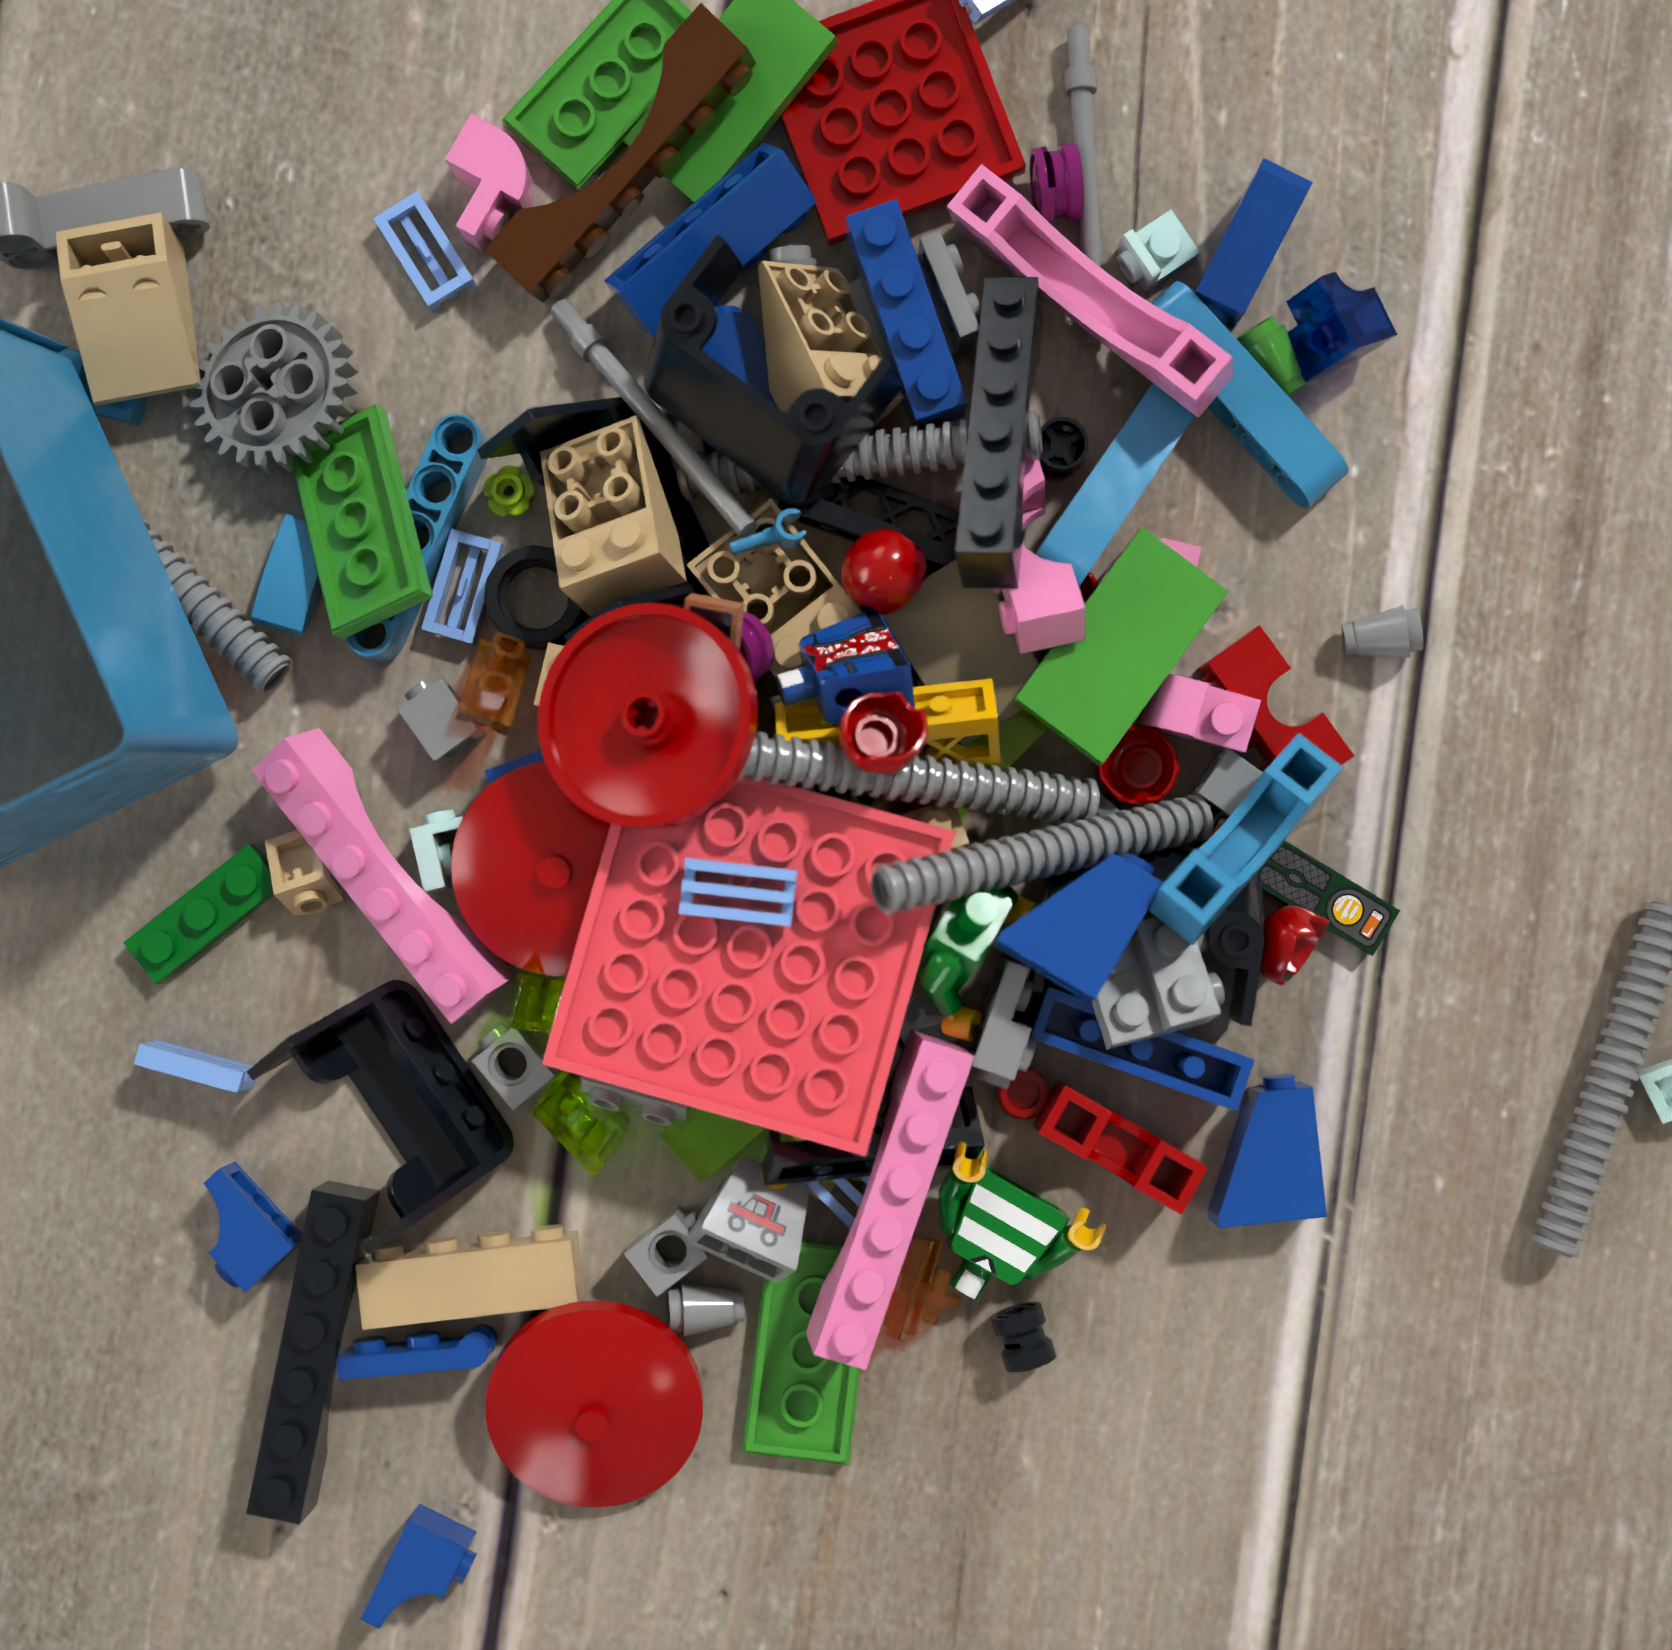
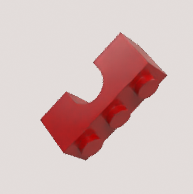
[1198,625,1354,772]
[1032,1079,1209,1215]

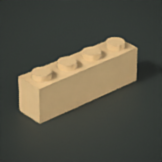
[355,1224,585,1330]

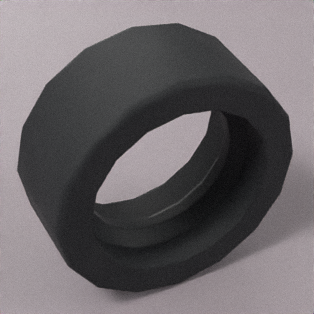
[484,545,587,650]

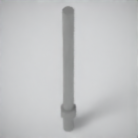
[1064,25,1103,344]
[551,299,756,537]

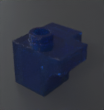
[1286,272,1398,383]

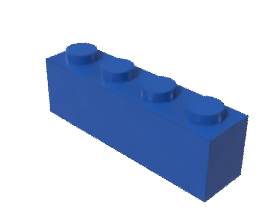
[604,142,818,338]
[846,199,968,430]
[1027,985,1255,1111]

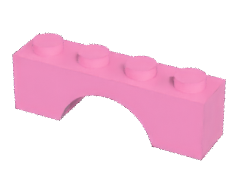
[992,455,1085,654]

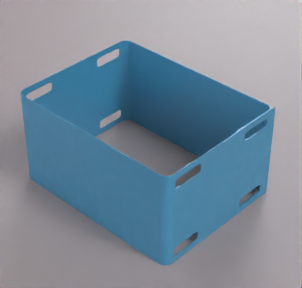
[0,318,238,868]

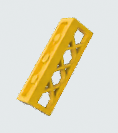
[775,678,1001,786]

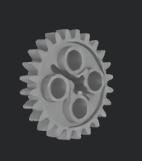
[190,302,359,474]

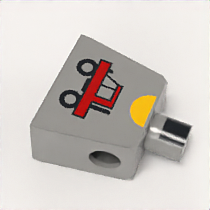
[685,1143,809,1284]

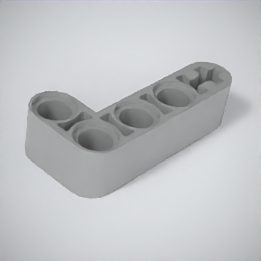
[0,168,210,269]

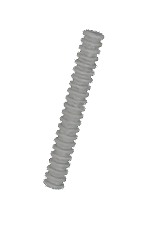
[677,411,1043,501]
[142,518,292,693]
[737,732,1100,824]
[871,794,1213,916]
[1530,901,1672,1258]

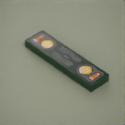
[1188,805,1400,956]

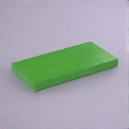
[501,0,692,192]
[623,0,839,202]
[293,404,433,639]
[1012,526,1229,766]
[742,1239,860,1465]

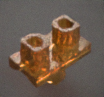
[455,632,531,736]
[882,1237,961,1340]

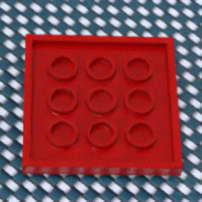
[780,0,1026,246]

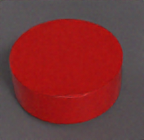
[996,1066,1050,1120]

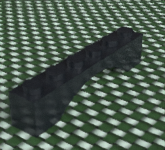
[955,277,1043,589]
[246,1181,380,1525]

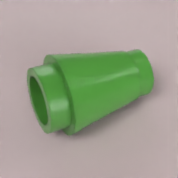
[1236,316,1306,395]

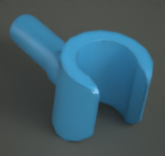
[730,508,807,555]

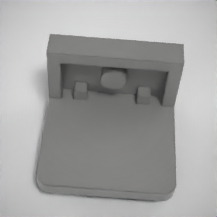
[849,230,981,362]

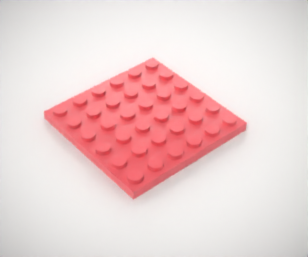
[542,775,956,1156]

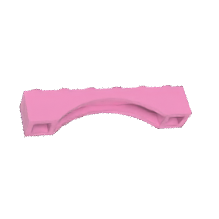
[947,164,1234,418]
[251,728,516,1024]
[806,1028,975,1370]

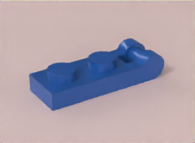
[336,1324,498,1380]

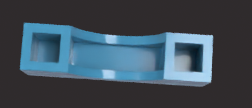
[1149,733,1343,946]

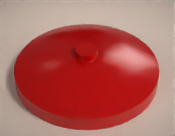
[538,603,758,830]
[451,761,611,976]
[485,1300,703,1508]

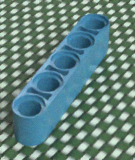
[1151,281,1349,509]
[1035,383,1195,587]
[346,413,488,663]

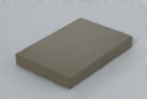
[880,559,1039,746]

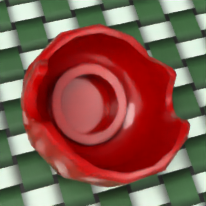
[840,528,927,614]
[839,692,928,775]
[1097,725,1180,806]
[1260,905,1329,986]

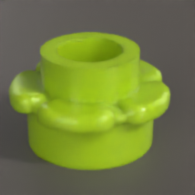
[483,465,536,517]

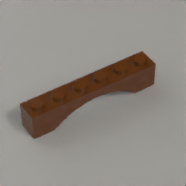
[484,3,756,303]

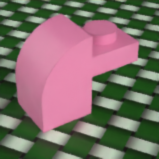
[445,113,534,253]
[1138,674,1261,753]

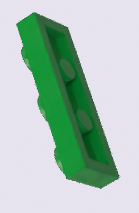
[123,844,274,984]

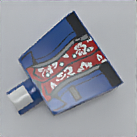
[776,609,915,724]

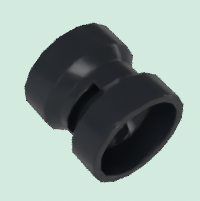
[1039,417,1089,480]
[990,1301,1057,1373]

